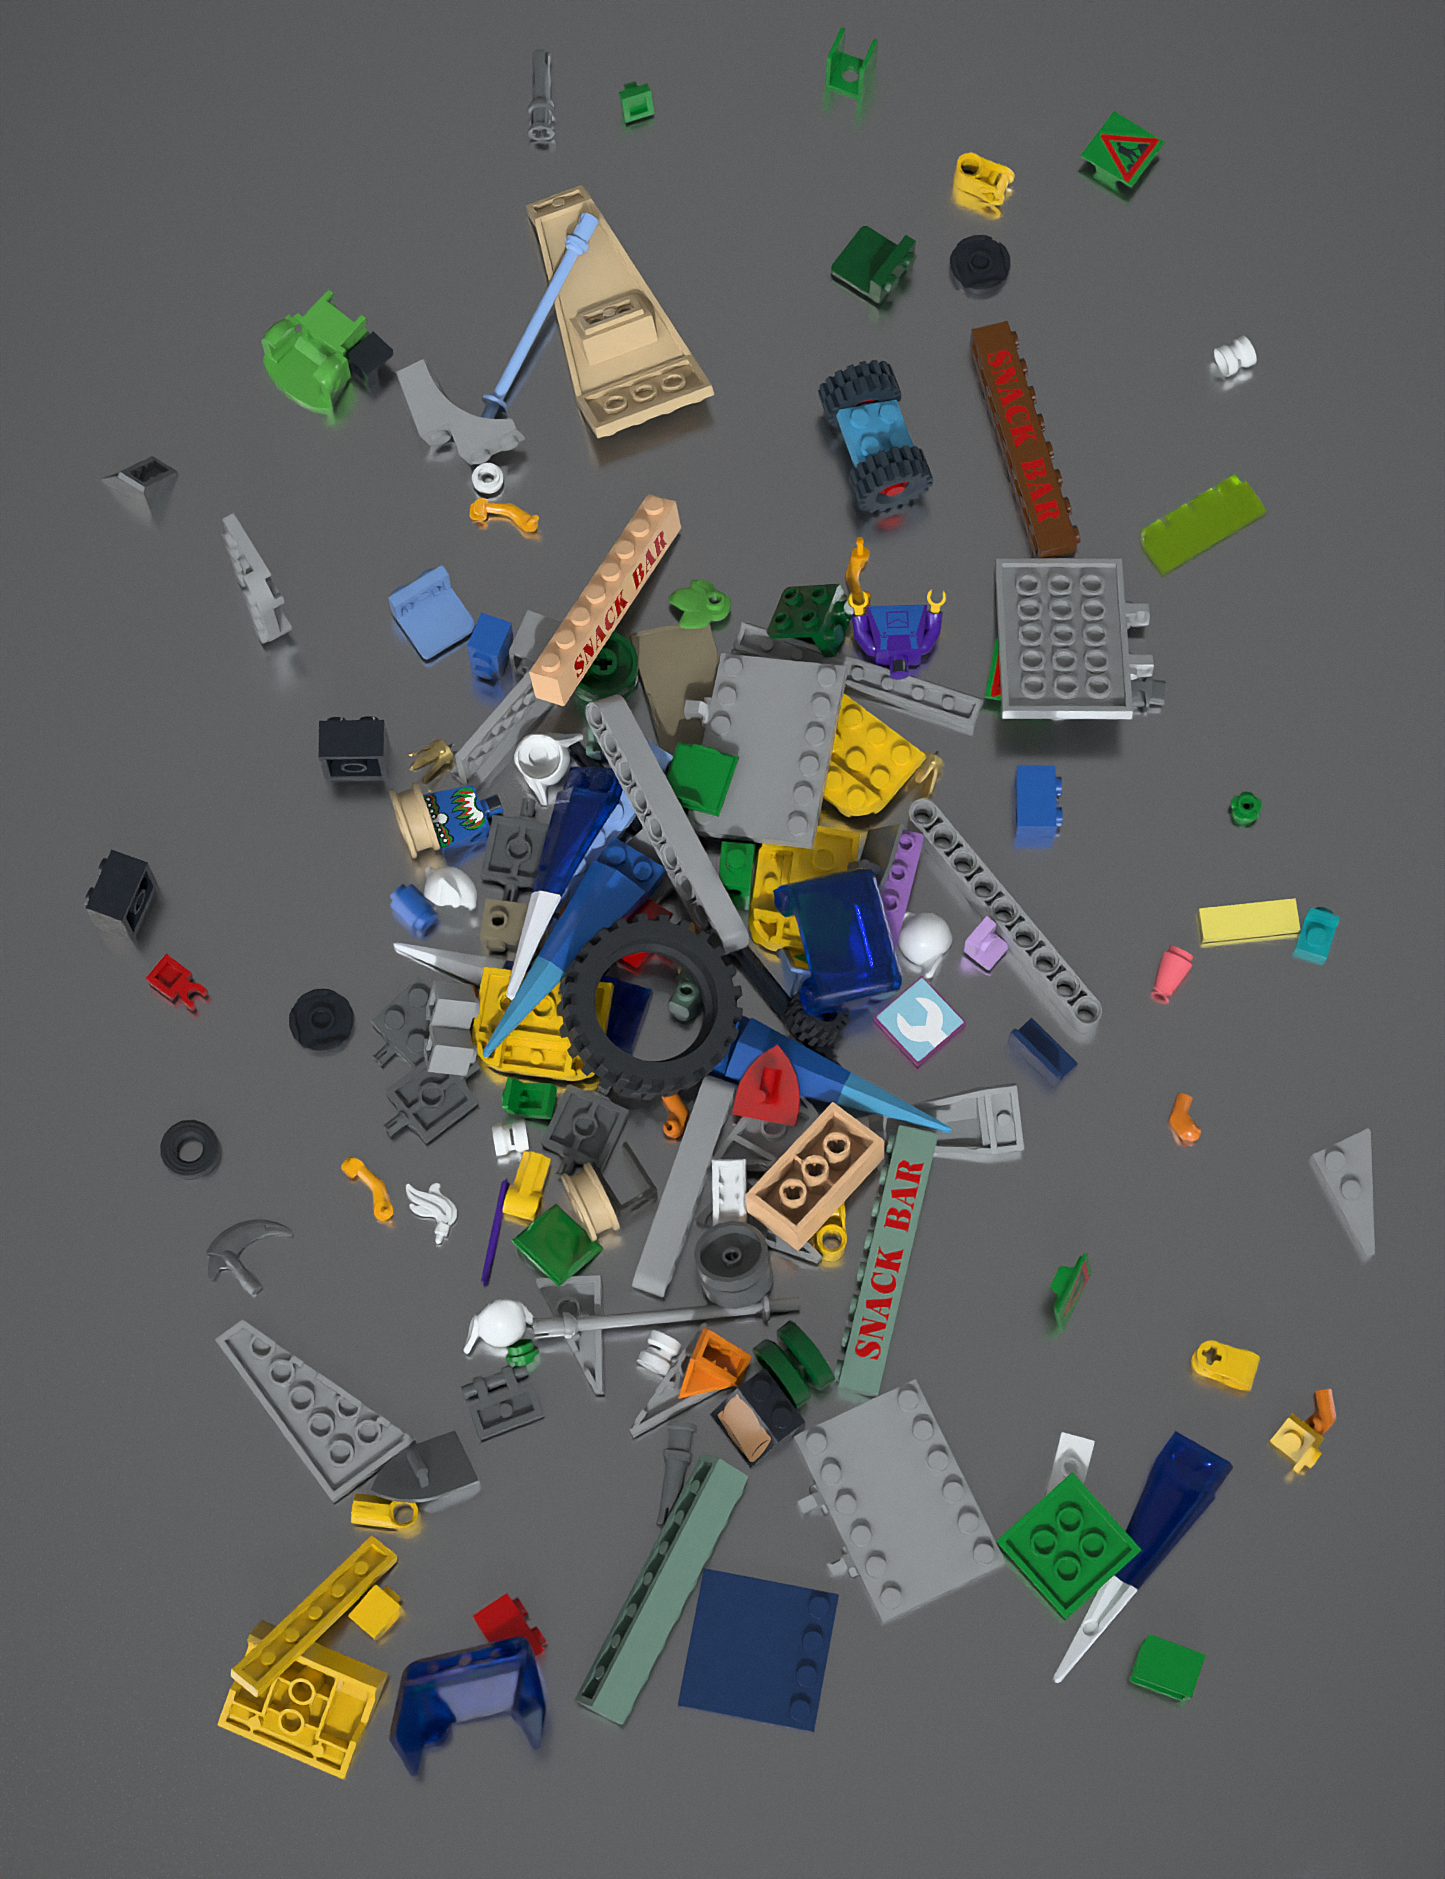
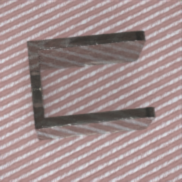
[590,1142,658,1221]

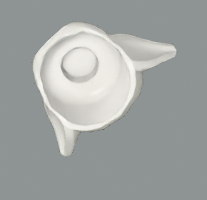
[514,733,583,806]
[424,866,477,911]
[898,911,953,978]
[463,1298,535,1354]

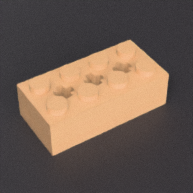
[745,1102,884,1251]

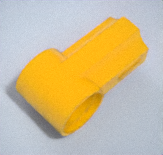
[502,1151,551,1221]
[351,1493,421,1532]

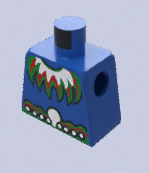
[423,785,504,860]

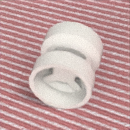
[1214,336,1257,377]
[492,1119,529,1156]
[637,1330,681,1376]

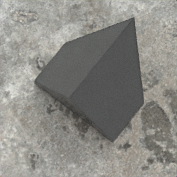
[99,456,178,511]

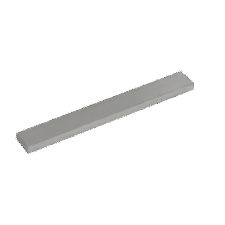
[732,621,984,731]

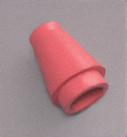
[1153,945,1194,997]

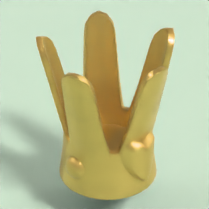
[406,738,455,783]
[905,751,945,799]

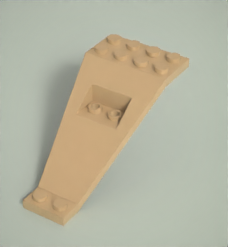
[525,185,714,438]

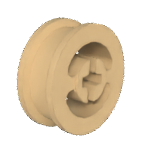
[389,782,440,859]
[561,1162,620,1242]

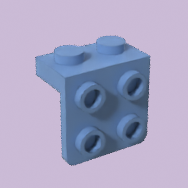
[388,565,476,659]

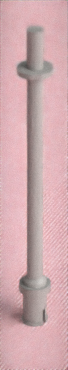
[532,1293,801,1340]

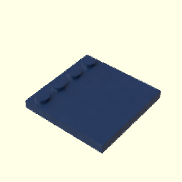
[678,1568,839,1733]

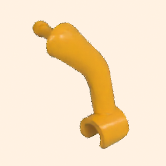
[469,498,539,533]
[845,537,871,611]
[341,1156,393,1221]

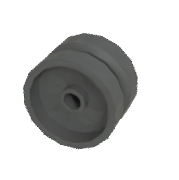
[694,1221,774,1309]

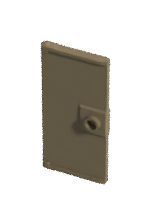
[629,623,720,772]

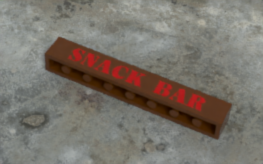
[970,321,1080,558]

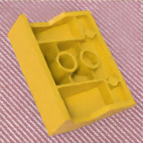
[217,1620,388,1779]

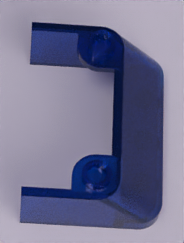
[388,1636,546,1777]

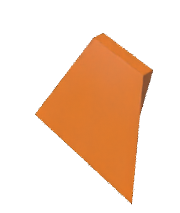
[678,1328,752,1399]

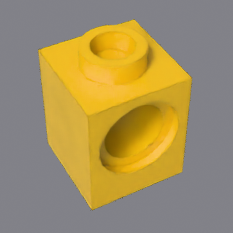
[348,1584,404,1642]

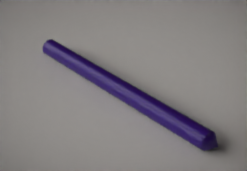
[481,1178,510,1286]

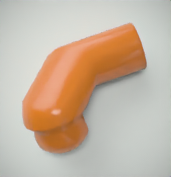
[661,1092,690,1138]
[1169,1093,1201,1142]
[1305,1389,1336,1435]

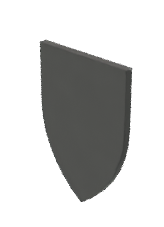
[847,823,904,919]
[371,1430,479,1503]

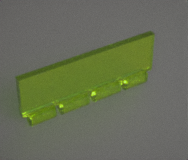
[1140,474,1267,575]

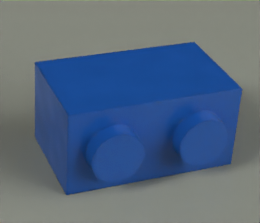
[467,612,514,680]
[1014,765,1063,837]

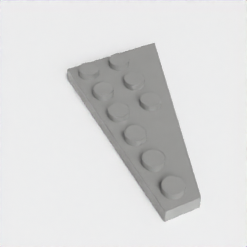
[215,1319,416,1503]

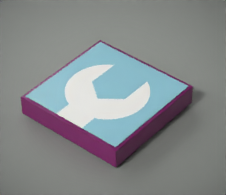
[873,976,966,1067]

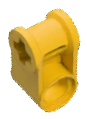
[953,152,1015,205]
[815,1202,847,1262]
[1191,1340,1260,1391]

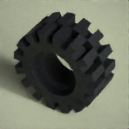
[785,983,850,1047]

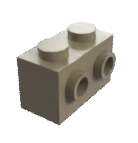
[480,898,552,956]

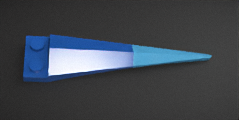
[483,836,668,1057]
[709,1015,952,1133]

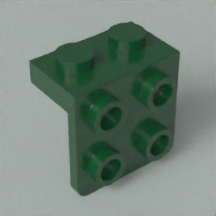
[831,226,917,303]
[767,584,854,658]

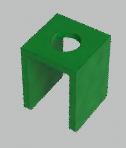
[825,27,878,99]
[1130,1634,1206,1702]

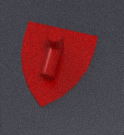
[732,1045,800,1127]

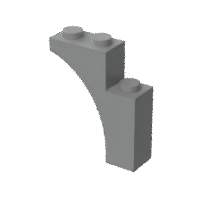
[396,359,526,465]

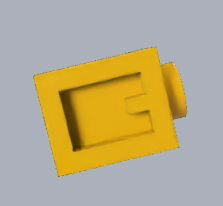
[1270,1413,1325,1473]

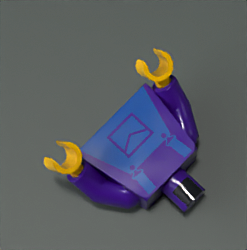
[847,589,946,680]

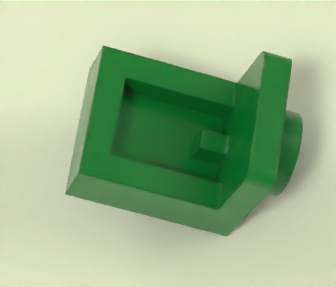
[502,1077,557,1119]

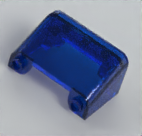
[773,867,902,1016]

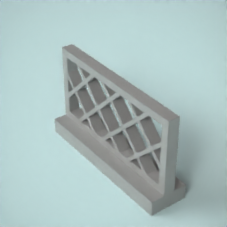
[451,669,555,793]

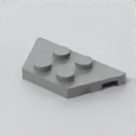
[711,1096,819,1172]

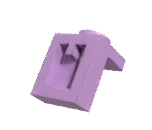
[964,916,1008,970]

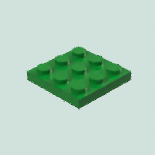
[996,1472,1142,1620]

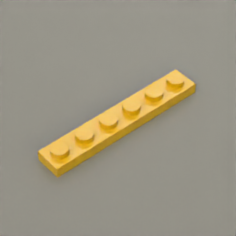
[231,1535,397,1698]

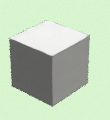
[509,610,561,675]

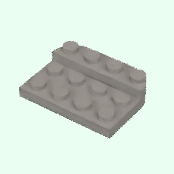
[221,513,292,644]

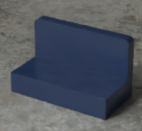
[1008,1018,1078,1088]

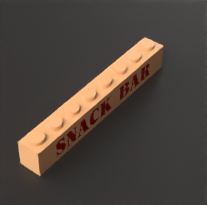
[529,494,681,706]

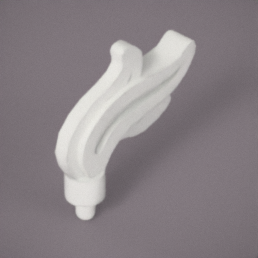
[406,1183,457,1243]

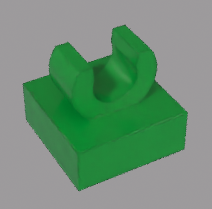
[618,81,655,123]

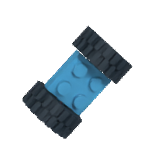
[818,360,933,512]

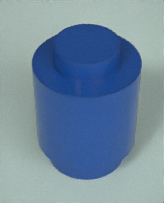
[390,884,438,932]

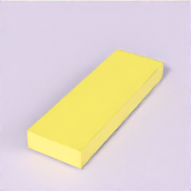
[1198,898,1300,943]

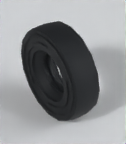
[160,1120,220,1180]

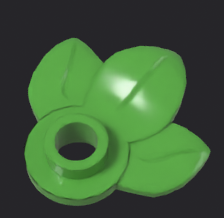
[668,580,731,629]

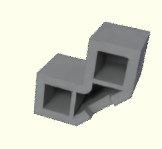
[423,980,480,1076]

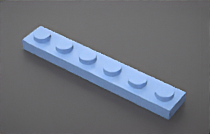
[542,740,673,914]

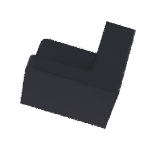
[346,331,394,388]

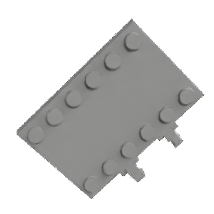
[995,558,1154,719]
[684,653,848,849]
[793,1379,1006,1624]

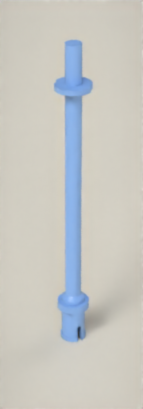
[481,213,599,419]

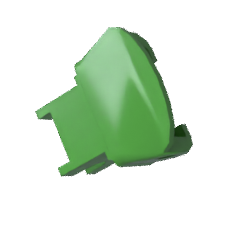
[261,289,369,411]

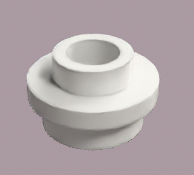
[472,463,504,494]

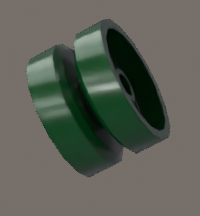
[573,631,639,706]
[752,1320,835,1409]

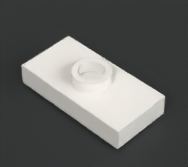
[712,1159,748,1226]
[1045,1432,1095,1496]

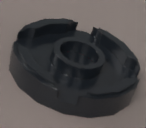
[949,235,1011,294]
[289,989,355,1054]

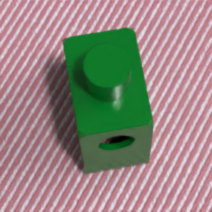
[719,842,755,911]

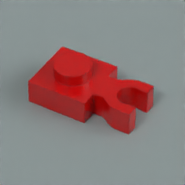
[145,954,208,1011]

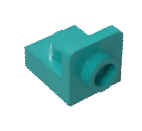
[1294,907,1341,962]

